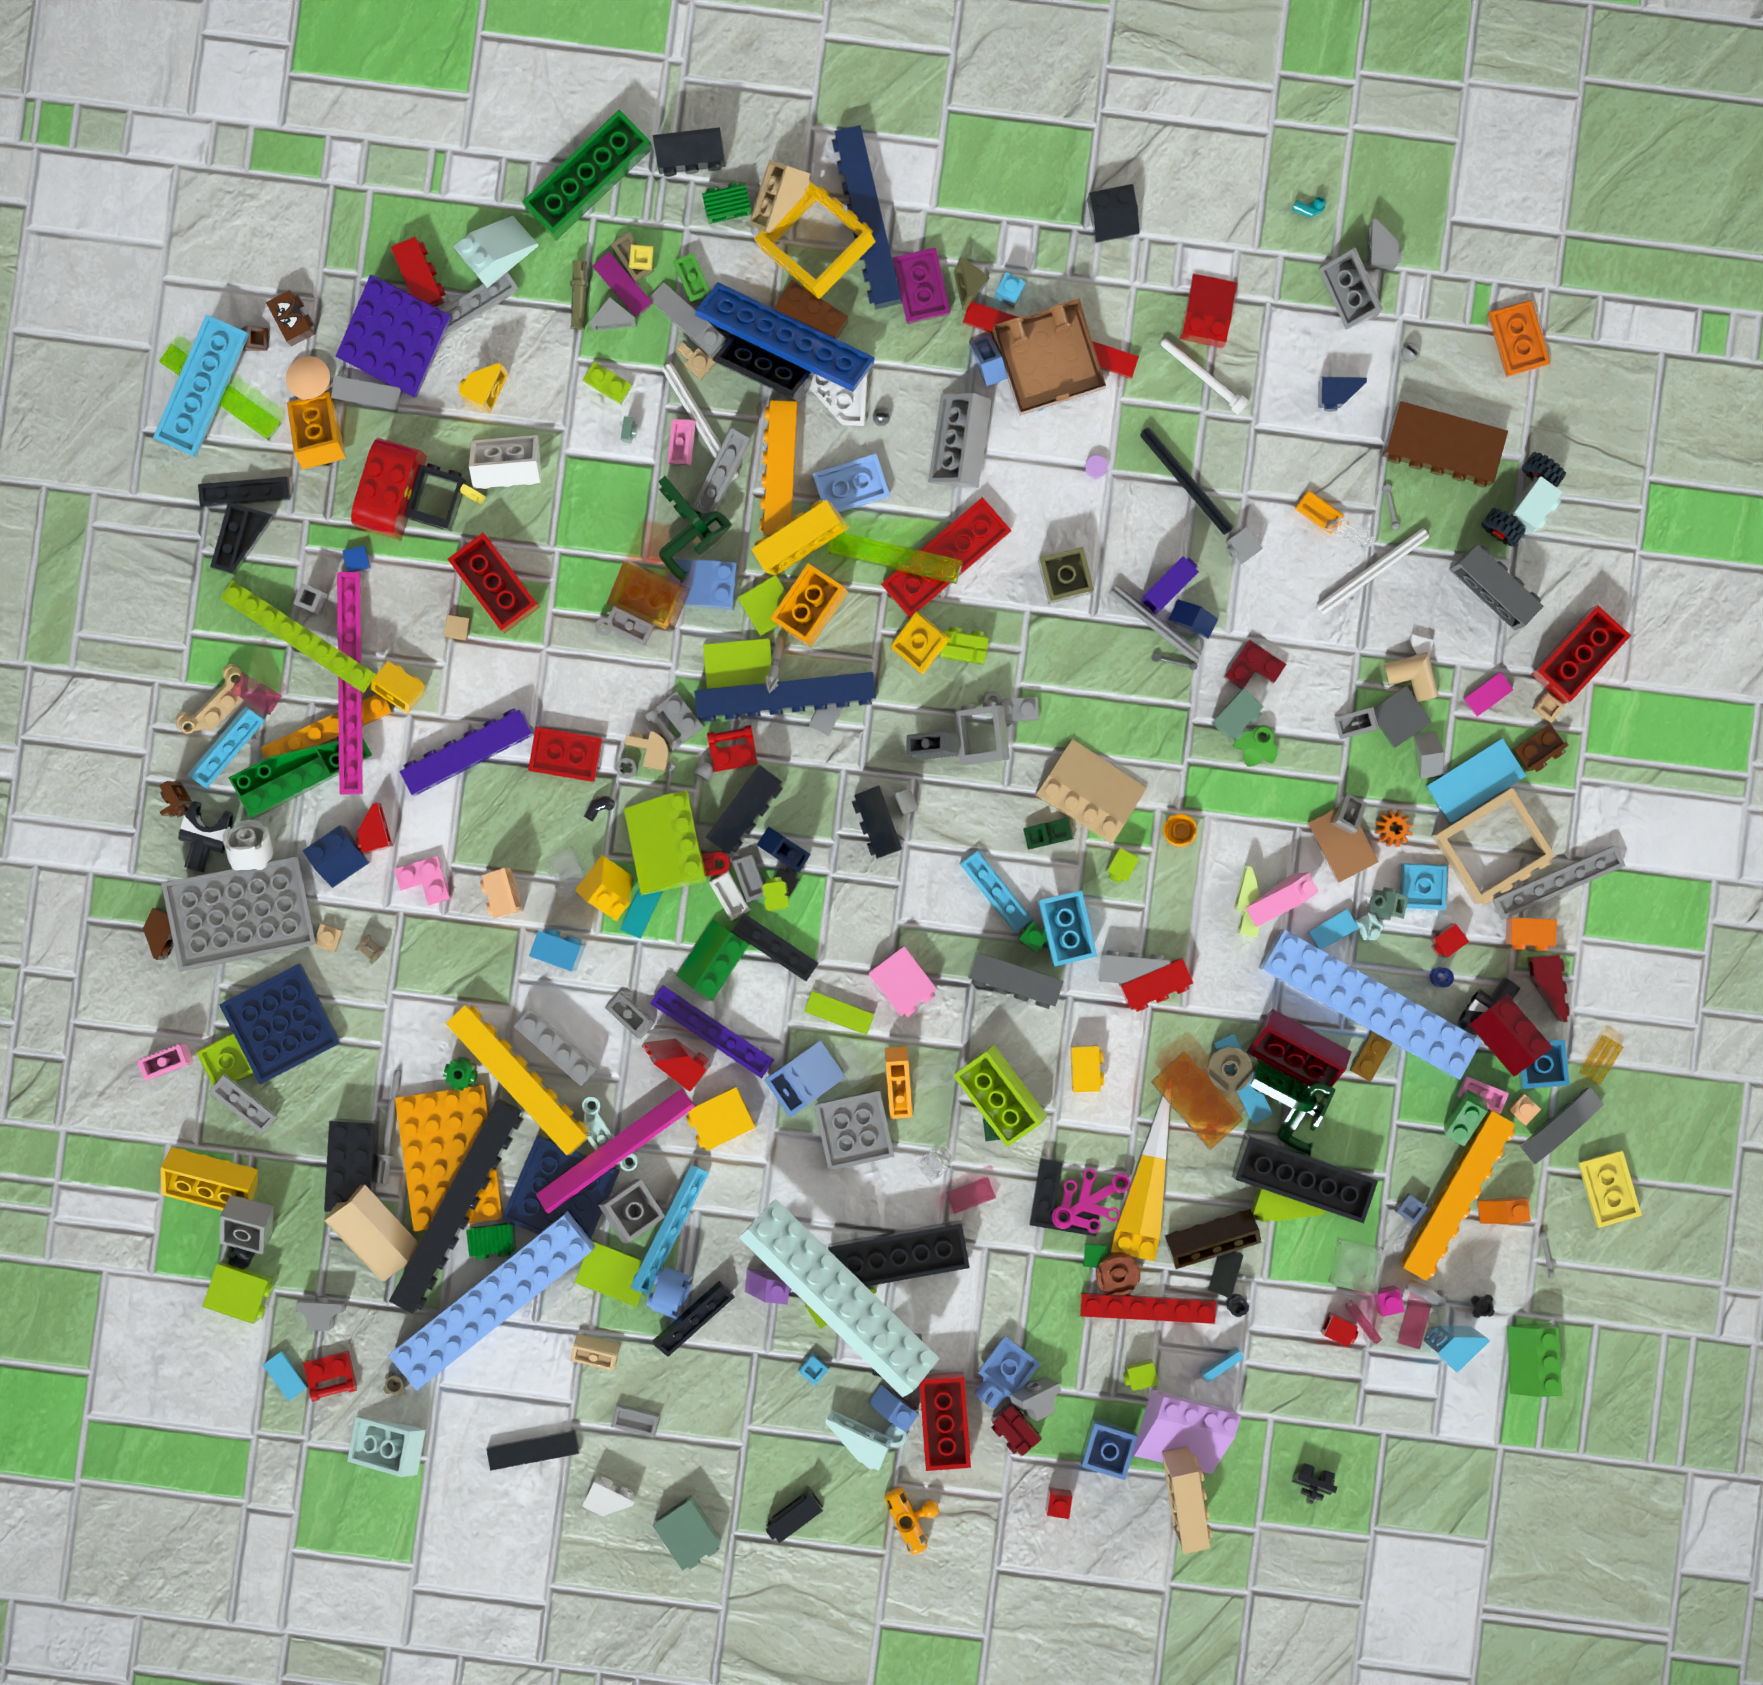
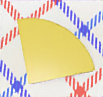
[460,484,486,504]

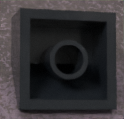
[1087,184,1140,243]

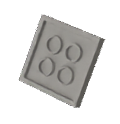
[814,1090,894,1171]

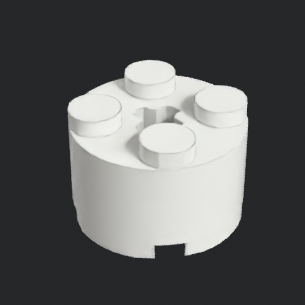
[223,820,273,870]

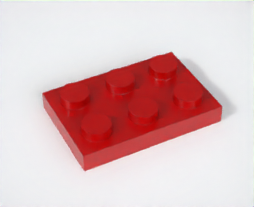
[528,727,603,782]

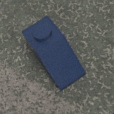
[1318,377,1367,412]
[756,826,811,873]

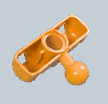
[884,1486,939,1555]

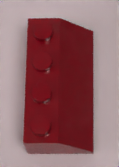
[1247,1009,1351,1092]

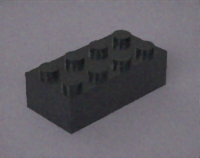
[324,1119,380,1212]

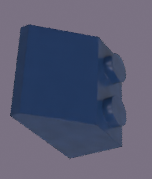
[302,825,370,888]

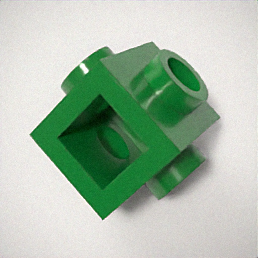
[443,1057,478,1091]

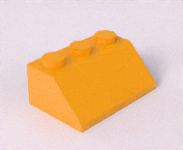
[770,563,848,648]

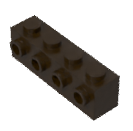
[1165,1209,1262,1269]

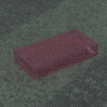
[230,672,282,715]
[946,1176,996,1214]
[1397,1299,1431,1349]
[1345,1300,1382,1344]

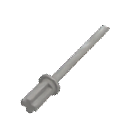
[375,1070,400,1184]

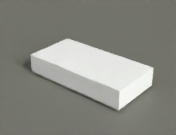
[709,871,751,921]

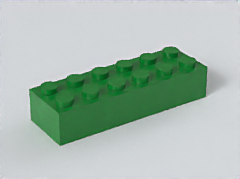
[522,109,653,241]

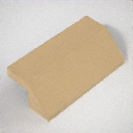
[324,1185,420,1281]

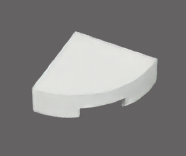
[1410,634,1434,658]

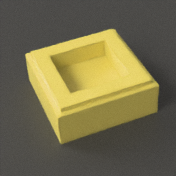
[629,244,654,270]

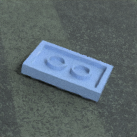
[813,453,890,513]

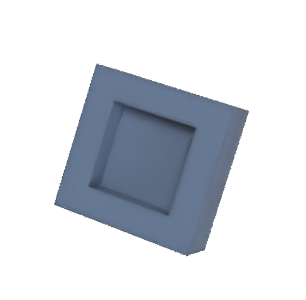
[1395,1193,1428,1226]

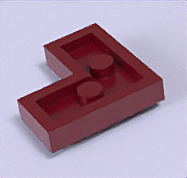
[1224,640,1287,689]

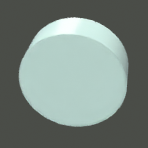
[885,1424,907,1447]

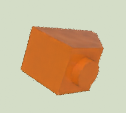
[1477,1196,1531,1224]

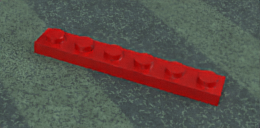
[1080,1293,1216,1324]

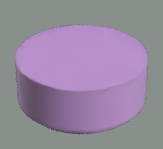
[1085,455,1108,479]

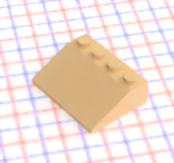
[1035,739,1147,844]

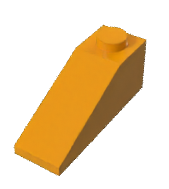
[885,1046,913,1119]

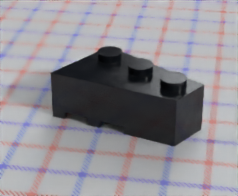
[210,502,274,575]

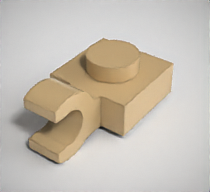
[676,342,716,381]

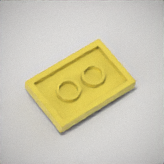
[1577,1150,1642,1228]

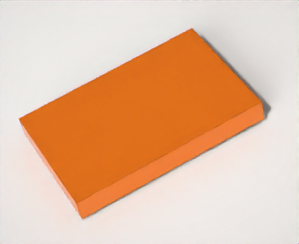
[1487,300,1551,377]

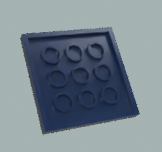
[219,963,341,1085]
[501,1135,620,1239]

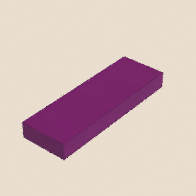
[592,252,653,318]

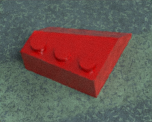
[642,1038,711,1092]

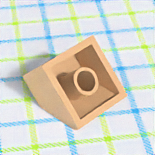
[480,868,523,919]

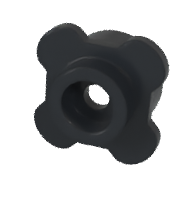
[1471,1294,1495,1318]

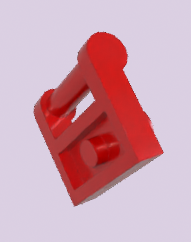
[707,725,758,772]
[303,1350,357,1402]

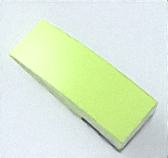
[1234,866,1260,938]

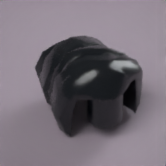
[226,1246,255,1269]

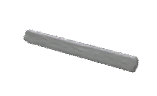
[1110,585,1202,662]

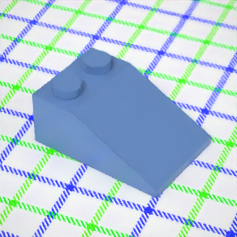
[667,559,738,610]

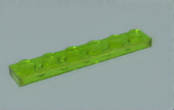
[159,343,282,441]
[828,532,963,584]

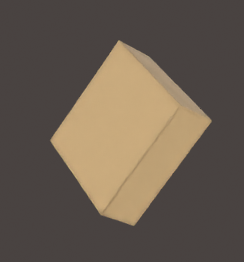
[443,615,470,641]
[1532,692,1565,723]

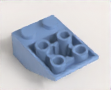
[764,1040,846,1117]

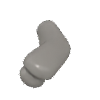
[1406,1279,1448,1307]

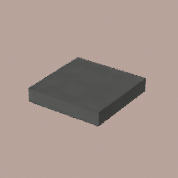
[1374,686,1432,748]

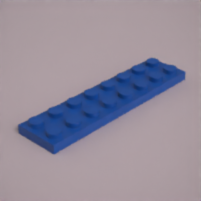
[695,282,875,392]

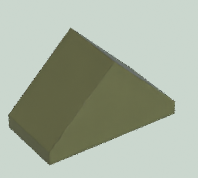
[954,258,990,309]

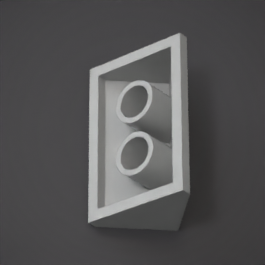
[1319,248,1383,330]

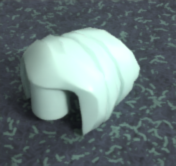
[1356,912,1384,940]

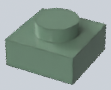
[621,416,638,443]

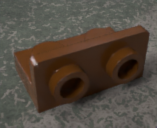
[1512,724,1569,772]
[159,781,192,818]

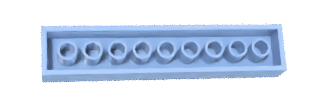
[1259,929,1482,1080]
[388,1211,596,1391]

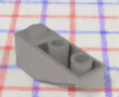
[1099,950,1170,984]

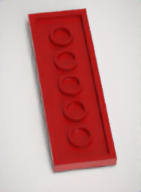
[881,497,1012,618]

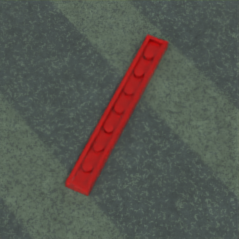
[963,302,1139,379]

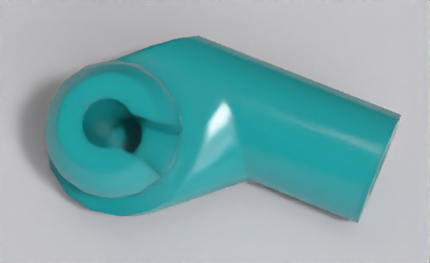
[1292,197,1326,217]

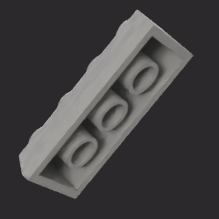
[928,393,991,488]

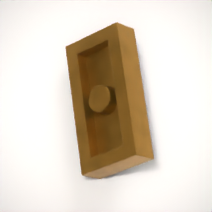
[1350,1032,1392,1082]

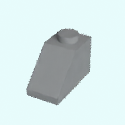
[1367,219,1402,270]

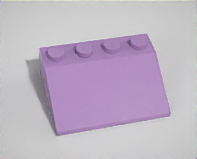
[1132,1389,1241,1474]

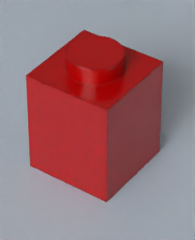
[1430,923,1470,958]
[1320,1312,1358,1348]
[1045,1487,1073,1519]

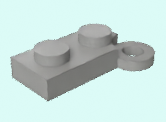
[595,607,655,646]
[984,691,1039,722]

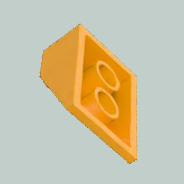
[287,391,346,470]

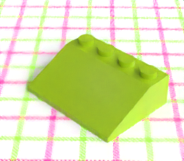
[624,790,707,896]

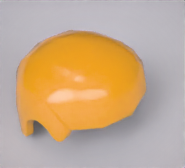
[1163,813,1198,847]

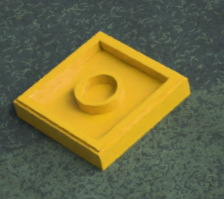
[890,611,950,674]

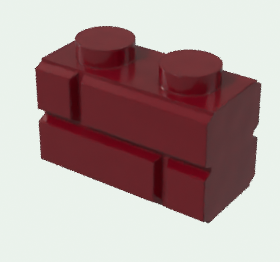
[991,1401,1042,1457]

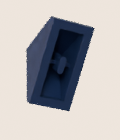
[1168,599,1218,639]

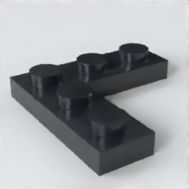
[1029,1158,1099,1236]

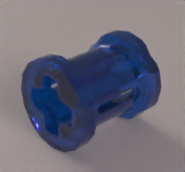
[1429,967,1454,988]

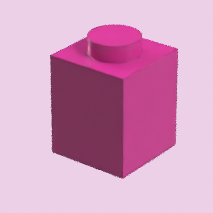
[1373,1285,1405,1316]

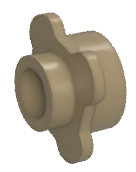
[383,1371,407,1396]

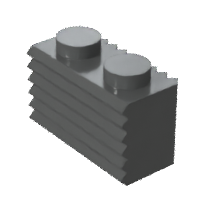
[906,730,959,760]

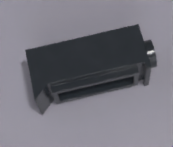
[766,1485,823,1543]

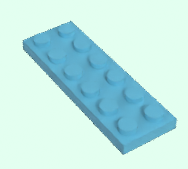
[153,314,249,457]

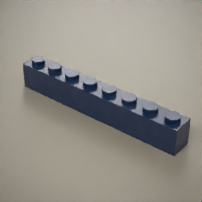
[831,125,901,310]
[694,672,876,722]

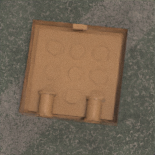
[992,298,1106,416]

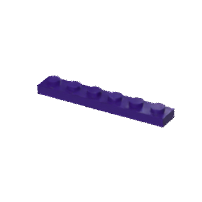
[650,985,775,1079]

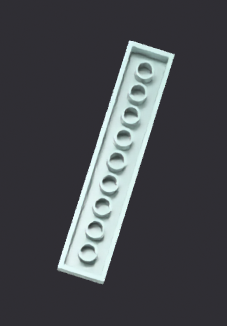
[739,1199,940,1397]

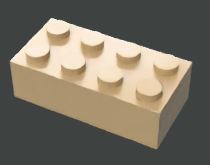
[1162,1446,1212,1554]

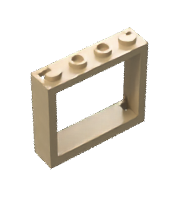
[1431,788,1555,905]

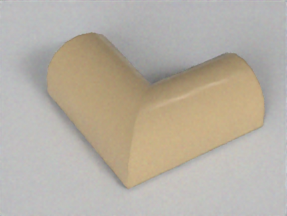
[1383,652,1439,702]

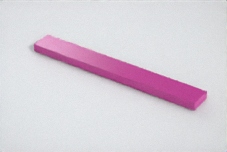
[536,1088,695,1214]

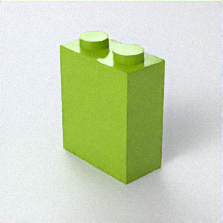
[202,1261,274,1324]

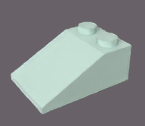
[453,216,539,288]
[347,1416,426,1477]

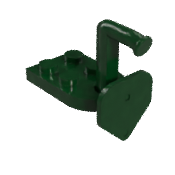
[658,476,732,583]
[1251,1060,1336,1156]

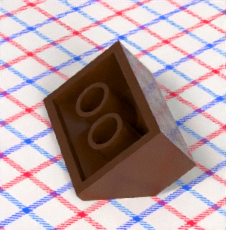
[775,280,848,339]

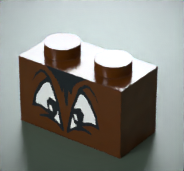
[266,290,315,347]

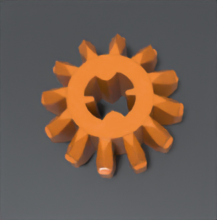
[1374,809,1413,847]

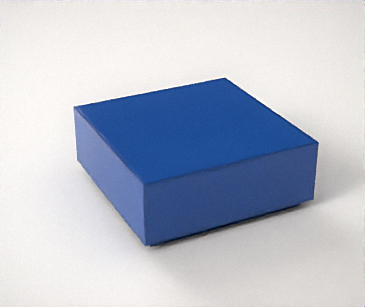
[343,546,371,572]

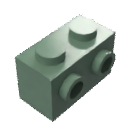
[1211,689,1264,741]

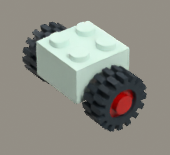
[1481,452,1566,547]

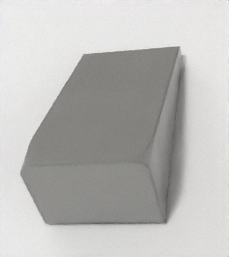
[895,790,918,816]
[605,991,655,1039]

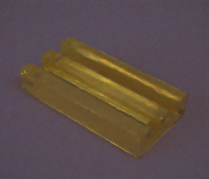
[1579,1035,1624,1085]

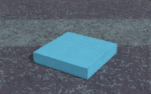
[1400,863,1448,910]

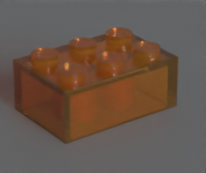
[607,561,691,630]

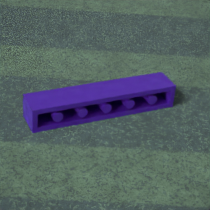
[399,708,534,796]

